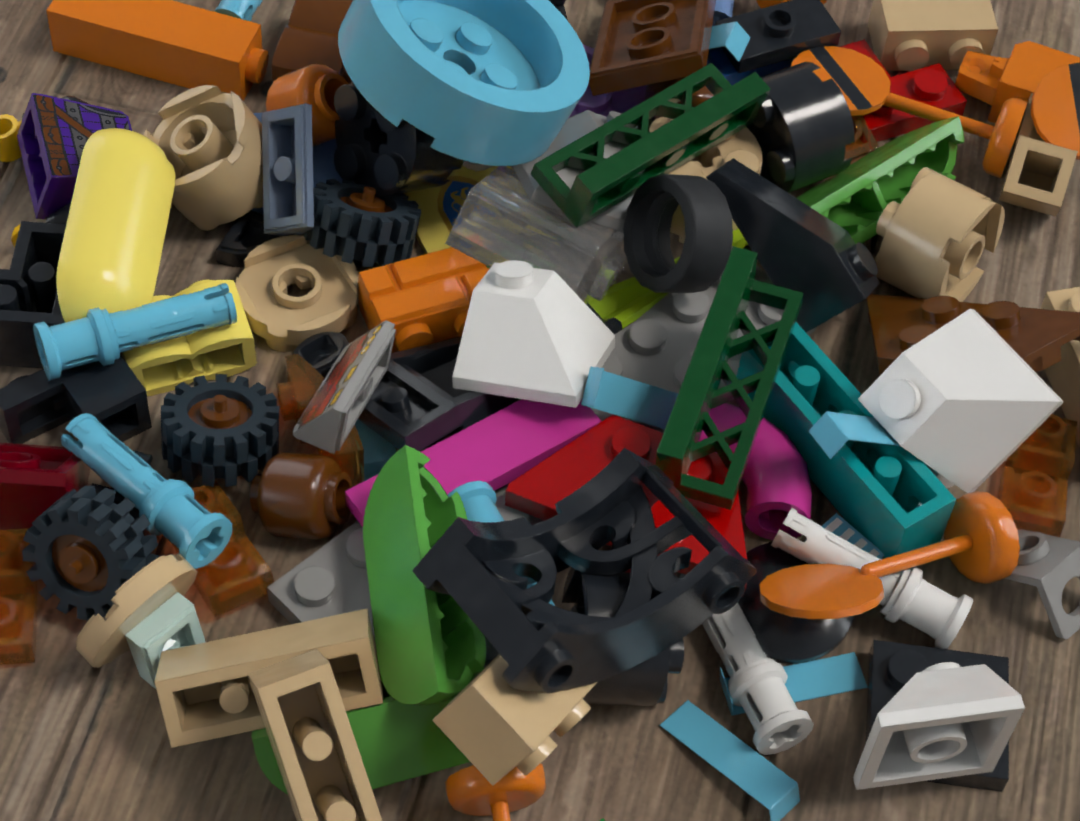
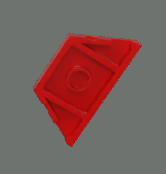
[505,414,747,597]

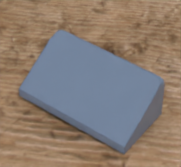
[262,104,314,236]

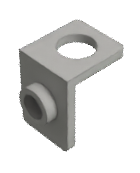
[1004,529,1080,639]

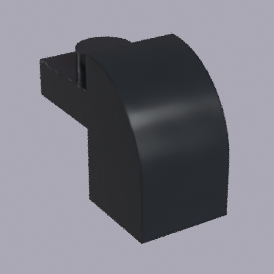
[0,356,152,444]

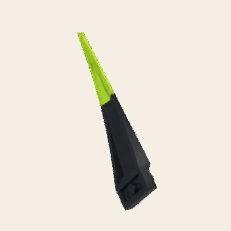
[358,229,748,451]

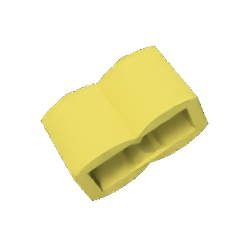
[121,280,257,396]

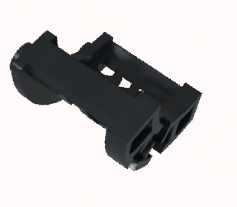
[412,448,757,693]

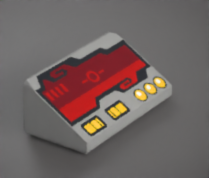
[293,320,396,454]

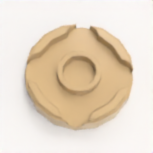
[76,553,197,668]

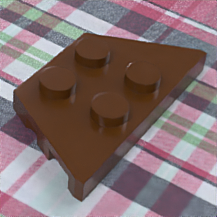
[866,294,1080,376]

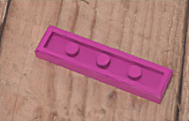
[345,399,602,527]

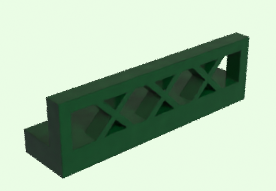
[530,63,771,228]
[656,246,804,510]

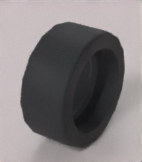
[623,174,733,293]

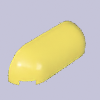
[56,128,175,322]

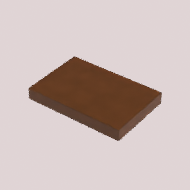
[589,0,716,96]

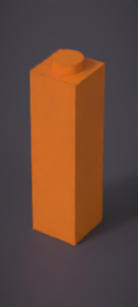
[46,0,269,101]

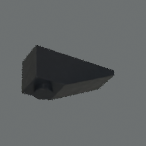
[706,158,880,333]

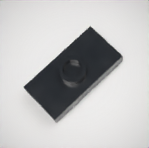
[715,0,841,74]

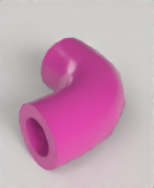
[699,403,812,540]

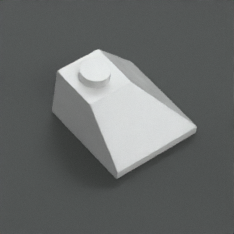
[452,260,615,408]
[858,309,1064,494]
[853,662,1025,790]

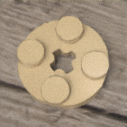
[235,235,358,352]

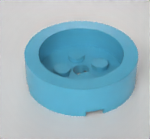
[338,0,590,166]

